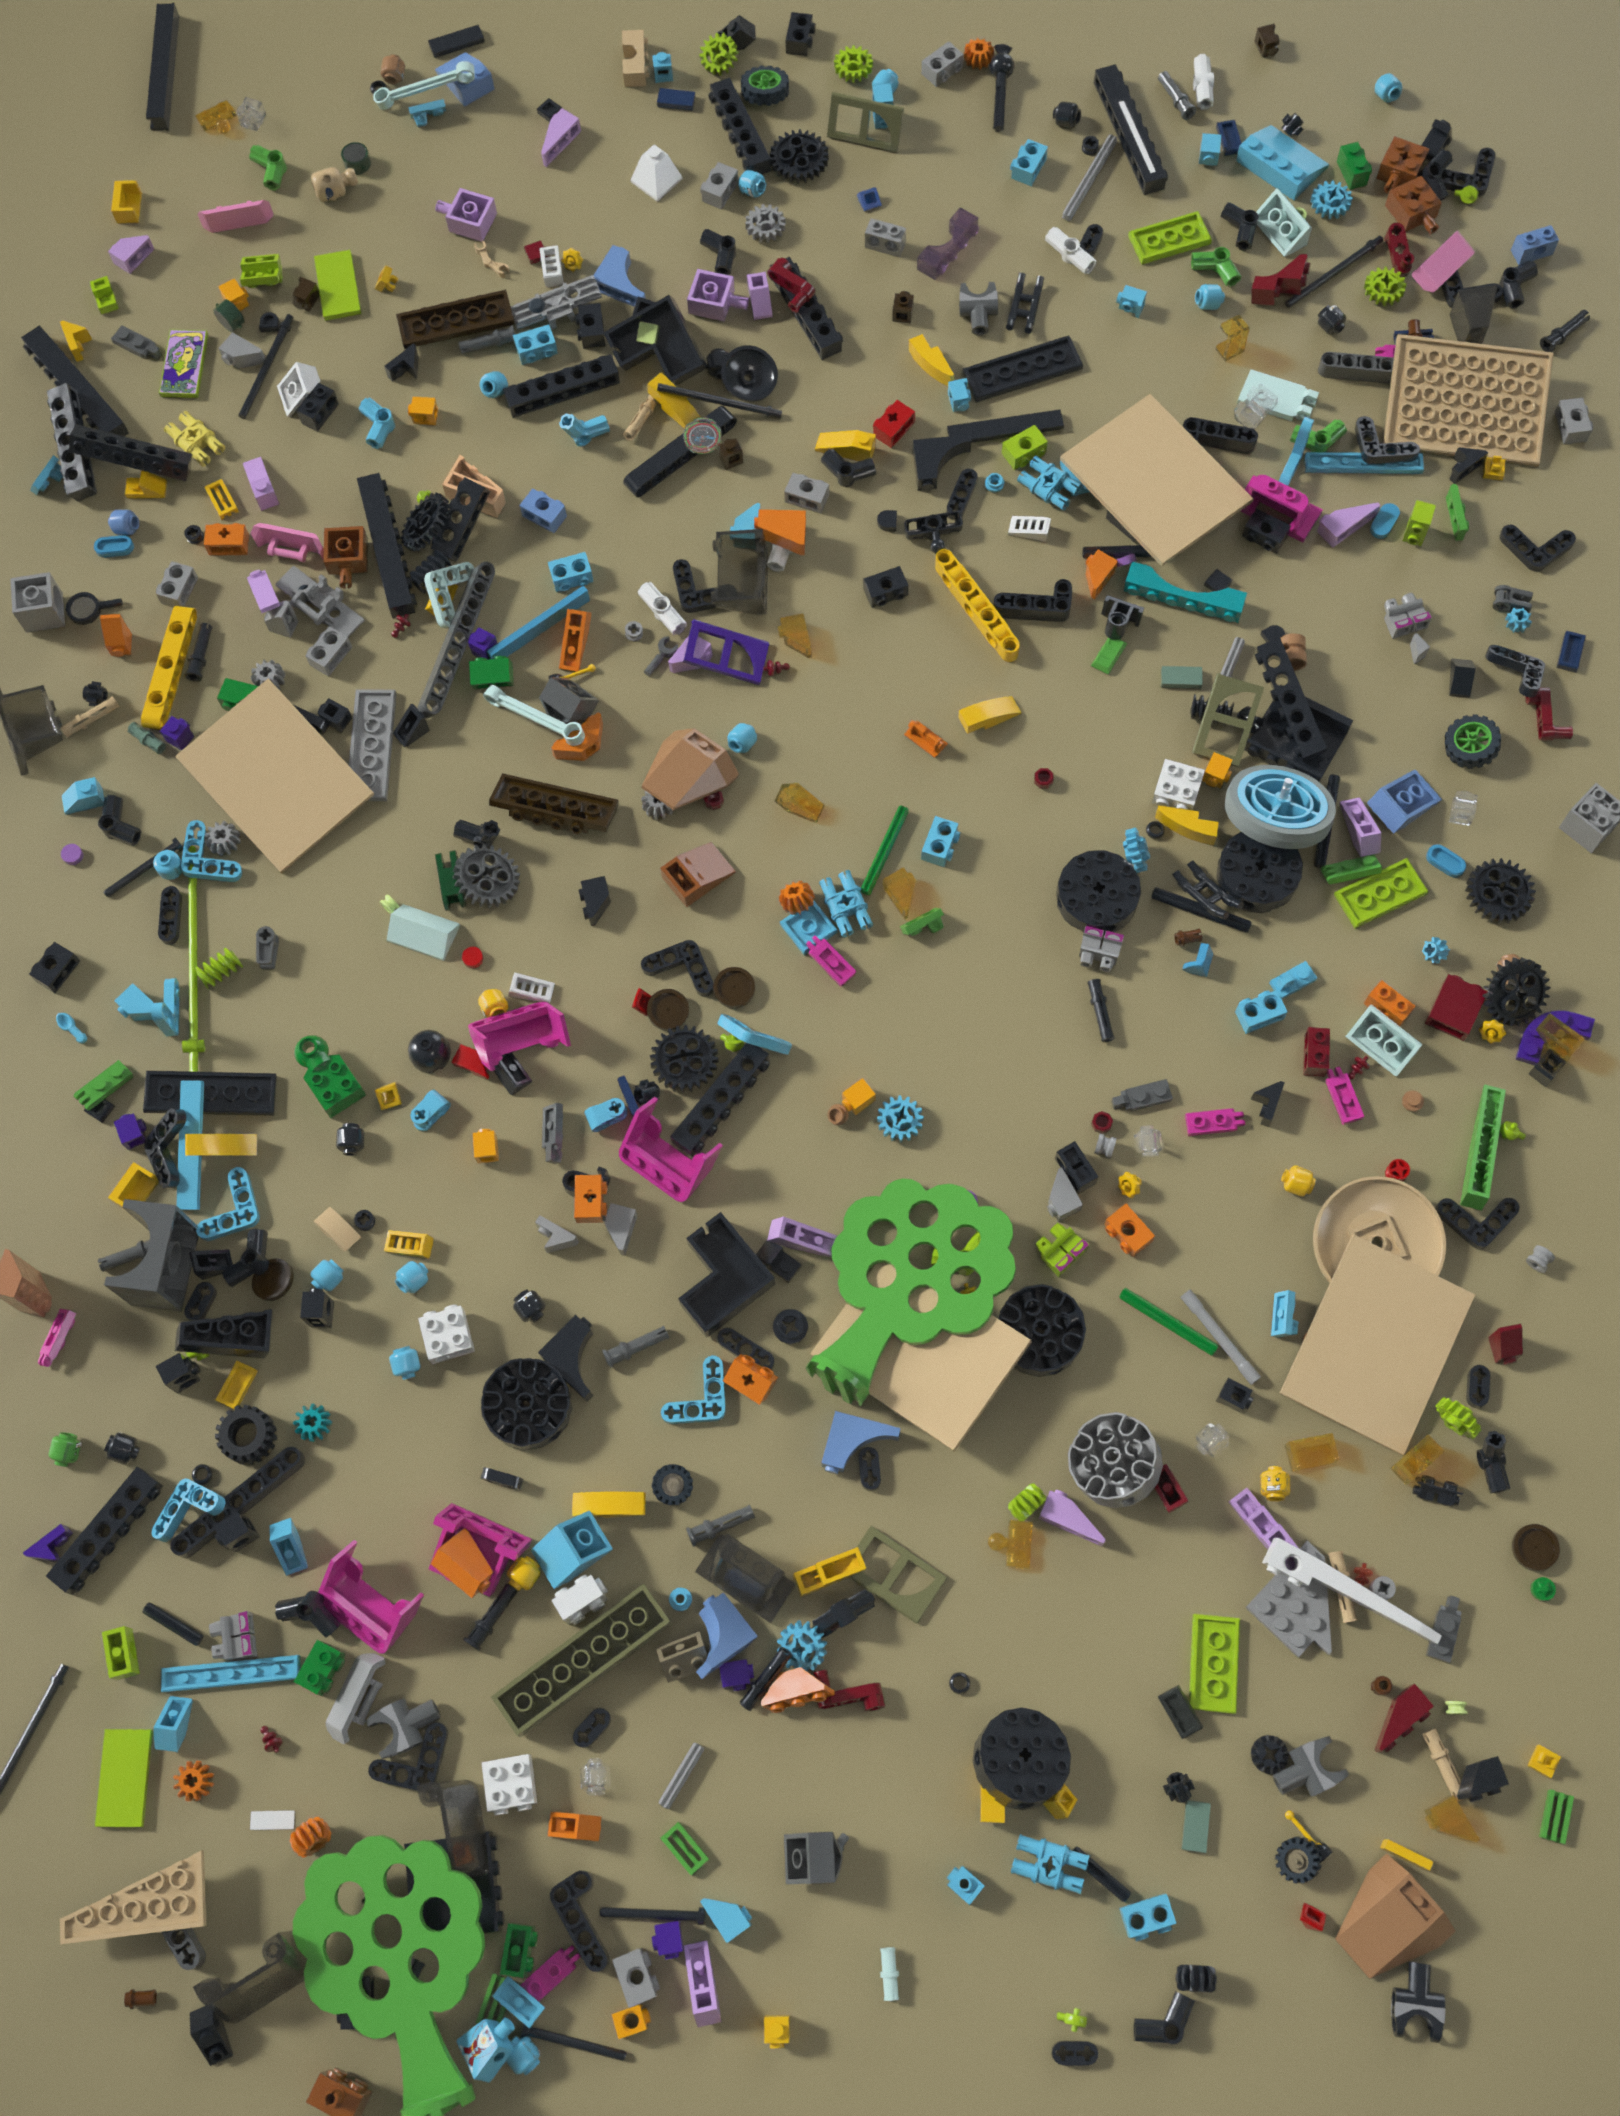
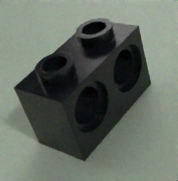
[785,12,816,56]
[297,382,339,432]
[1055,1141,1098,1194]
[155,1353,201,1394]

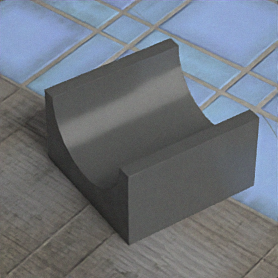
[104,1199,199,1312]

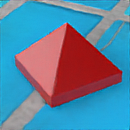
[632,988,651,1016]
[1300,1902,1326,1932]

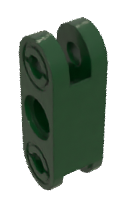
[435,850,466,911]

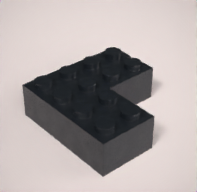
[603,295,708,386]
[678,1212,776,1338]

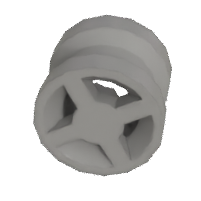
[1094,1133,1117,1159]
[1526,1245,1555,1273]
[1369,1576,1396,1600]

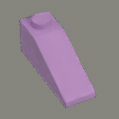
[541,108,581,167]
[243,457,279,511]
[1317,503,1381,548]
[247,570,280,613]
[1340,797,1381,857]
[767,1217,837,1258]
[1038,1490,1105,1547]
[684,1941,721,2027]

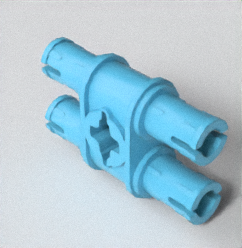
[1017,456,1083,511]
[819,870,873,938]
[1011,1834,1090,1894]

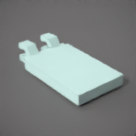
[1237,370,1319,421]

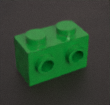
[1336,141,1372,190]
[469,656,514,689]
[294,1640,346,1696]
[499,1923,538,1978]

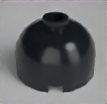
[408,1030,451,1073]

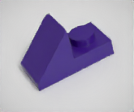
[23,1524,73,1562]

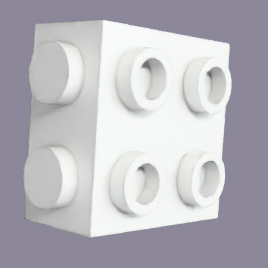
[1152,759,1205,810]
[418,1305,475,1364]
[551,1575,608,1625]
[482,1754,537,1816]

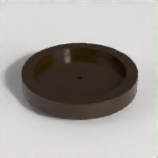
[713,967,755,1008]
[647,989,689,1031]
[252,1258,294,1301]
[1512,1524,1560,1571]

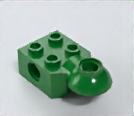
[294,1035,366,1118]

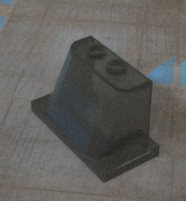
[0,685,63,776]
[695,1533,796,1624]

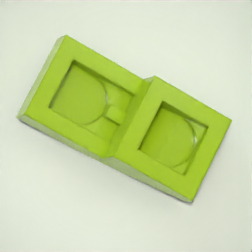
[90,276,119,315]

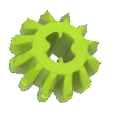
[1008,1483,1046,1522]

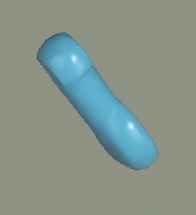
[56,1013,88,1044]

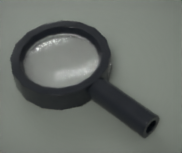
[66,592,123,625]

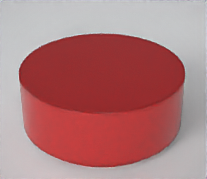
[462,946,484,968]

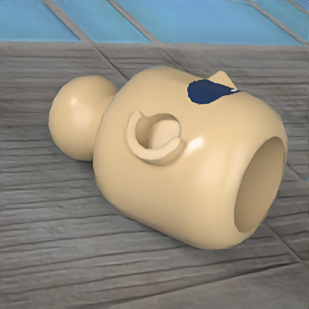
[311,167,358,202]

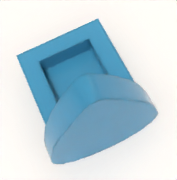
[1182,943,1213,977]

